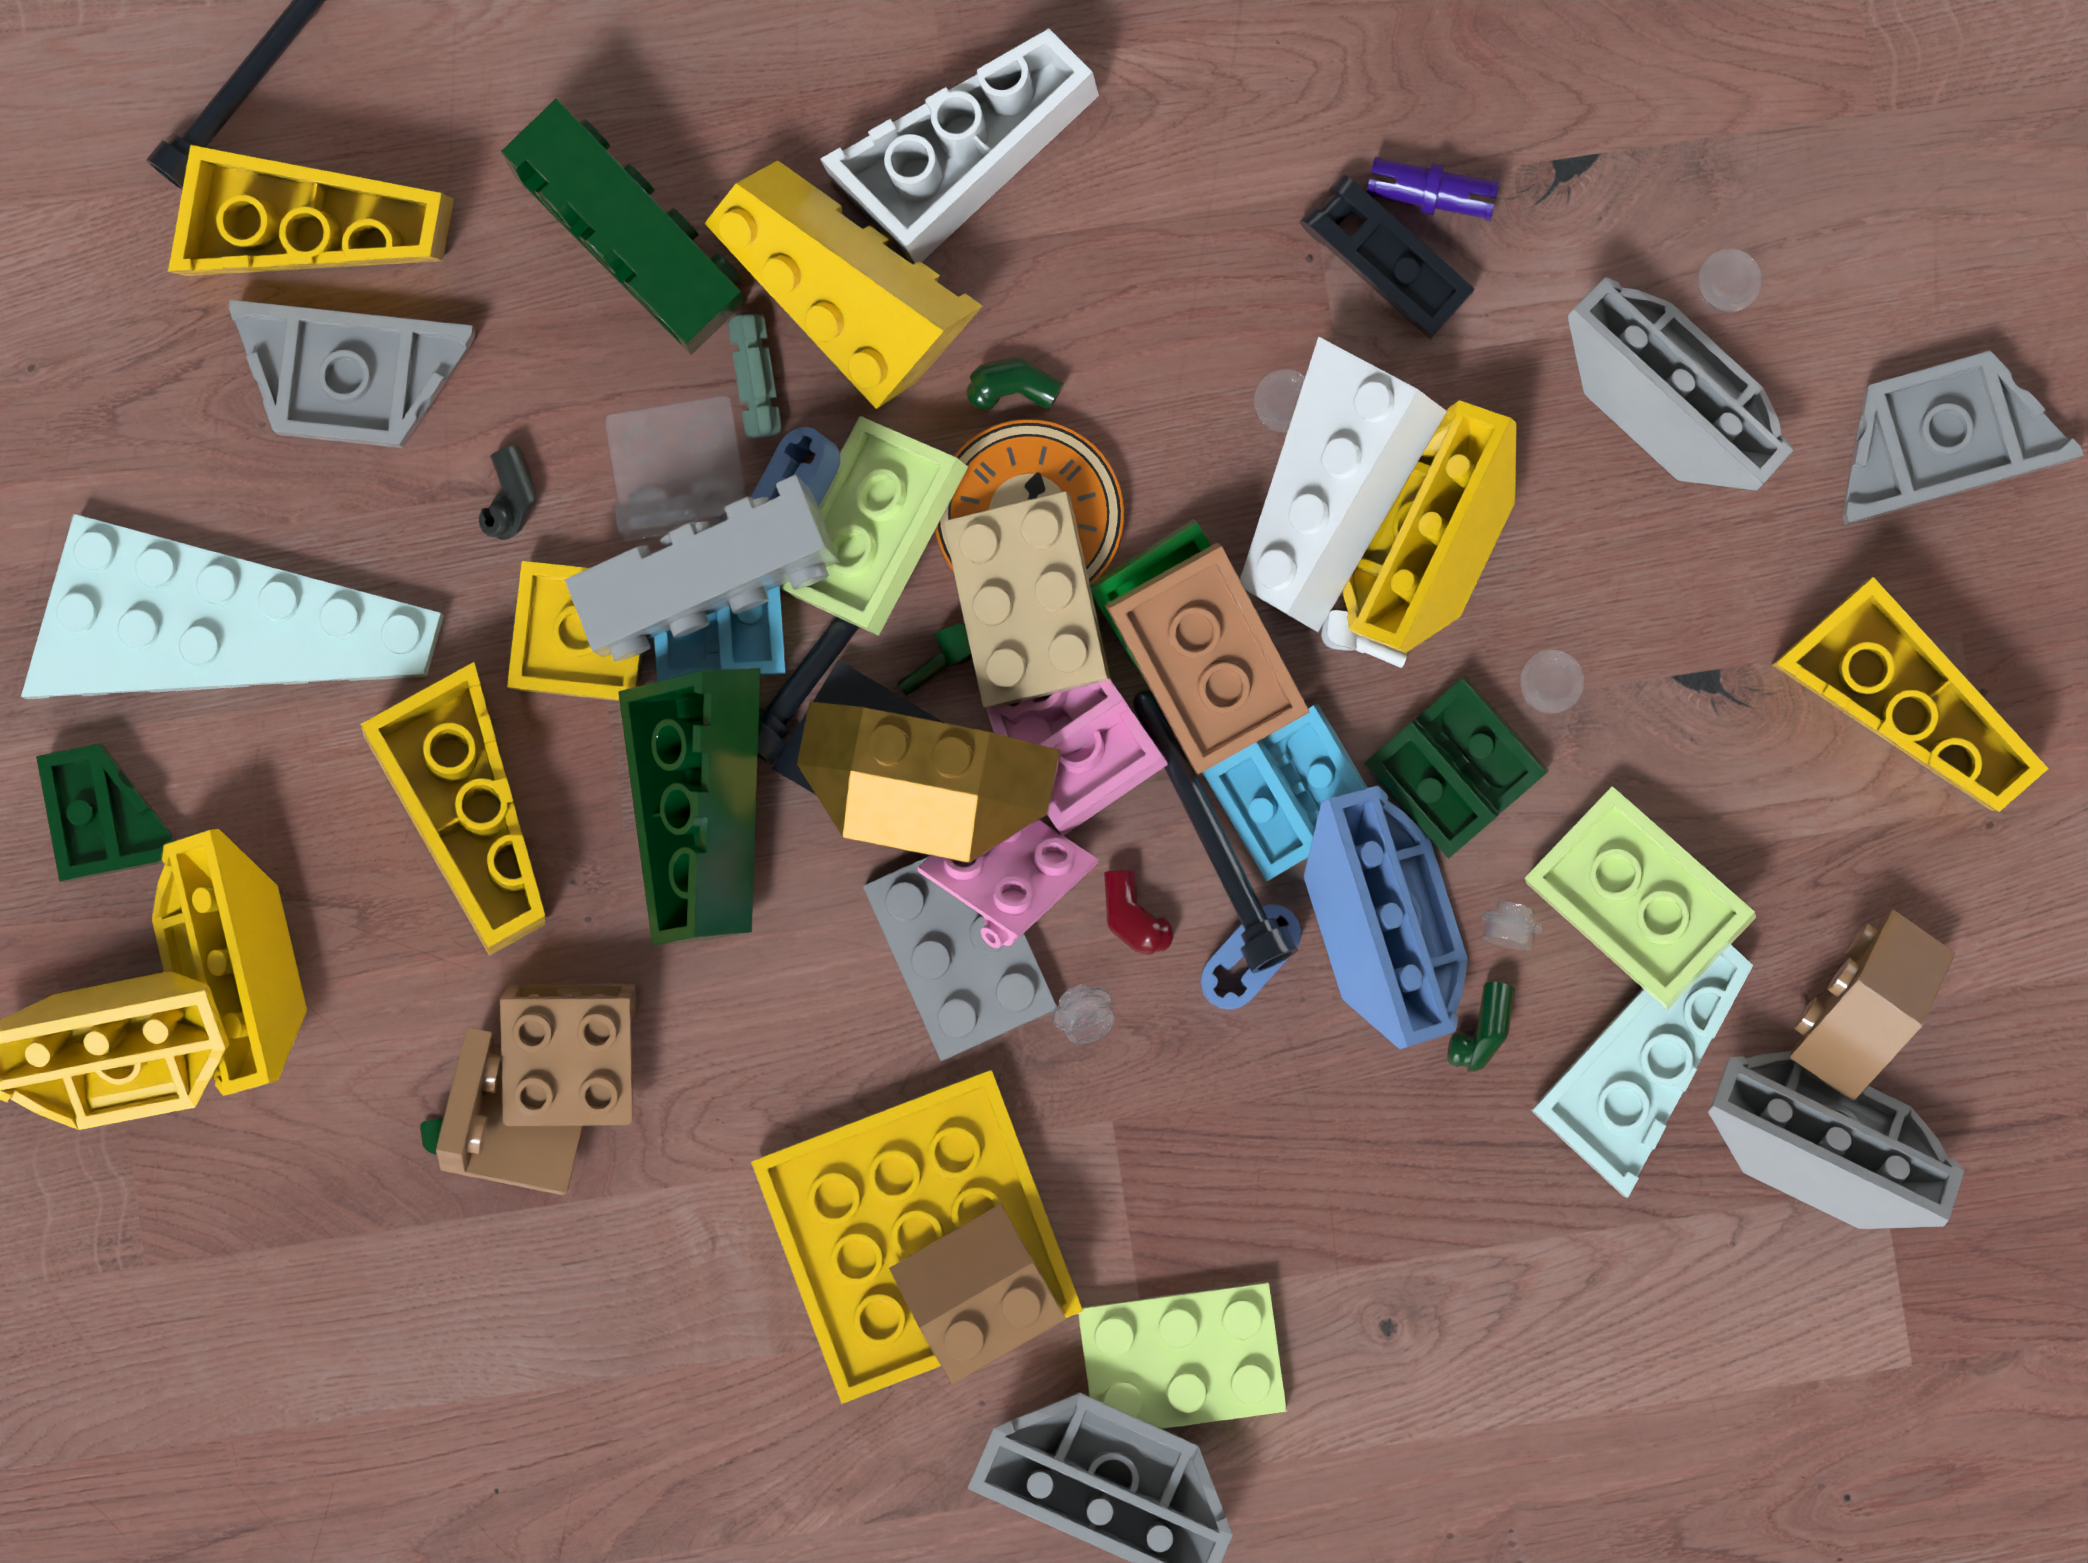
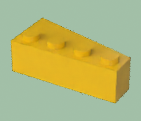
[168,145,454,276]
[1772,577,2048,812]

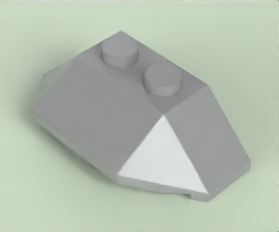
[1568,277,1794,491]
[1708,1051,1964,1229]
[967,1392,1233,1563]

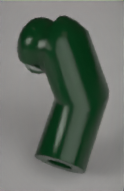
[966,357,1064,411]
[1447,982,1515,1072]

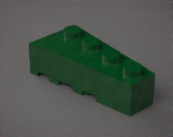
[501,98,745,355]
[618,668,760,946]

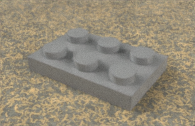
[863,856,1058,1062]

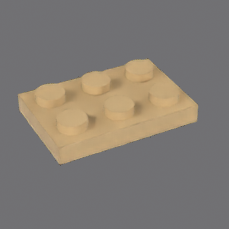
[943,491,1111,709]

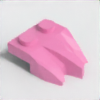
[987,680,1168,836]

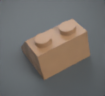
[889,1203,1066,1385]

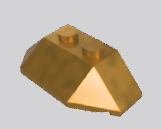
[797,702,1061,863]

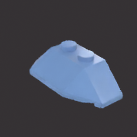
[1304,785,1468,1049]

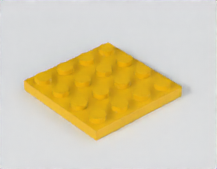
[751,1070,1083,1404]

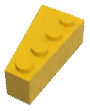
[704,160,983,409]
[361,662,545,956]

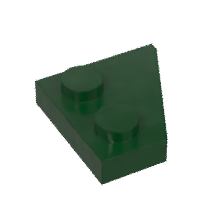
[36,744,177,883]

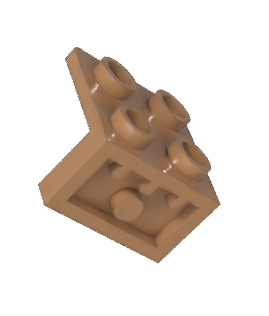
[500,984,637,1126]
[436,1027,583,1195]

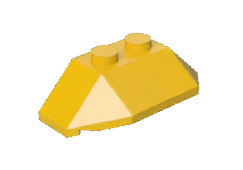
[1342,400,1516,653]
[152,829,307,1096]
[0,971,230,1130]

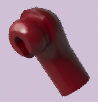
[1104,870,1174,955]

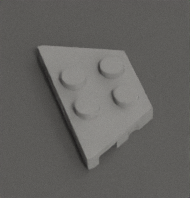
[229,300,476,448]
[1842,351,2084,525]

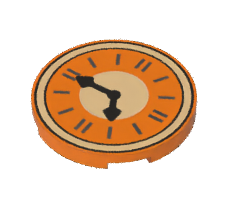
[935,420,1124,584]

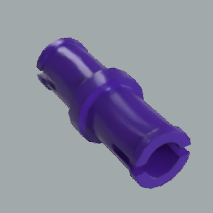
[1367,156,1499,222]

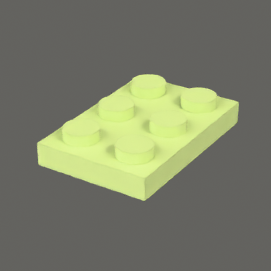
[780,416,968,636]
[1525,786,1756,1010]
[1078,1282,1287,1429]

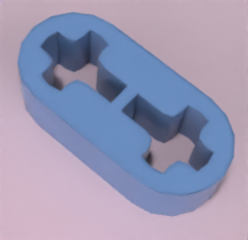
[751,427,840,507]
[1200,904,1301,1010]

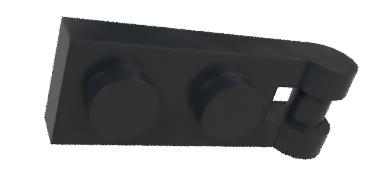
[1300,175,1475,340]

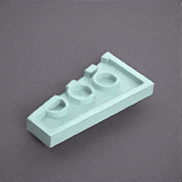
[1531,945,1753,1198]

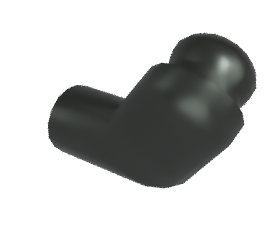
[478,445,538,540]

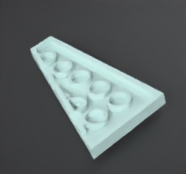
[21,514,444,699]

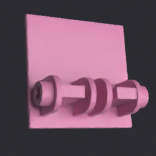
[918,820,1099,948]

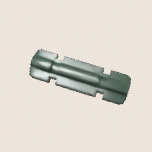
[727,313,782,438]

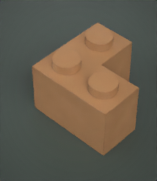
[1790,909,1956,1102]

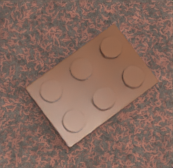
[1105,543,1310,774]

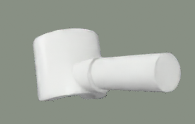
[1321,610,1407,668]

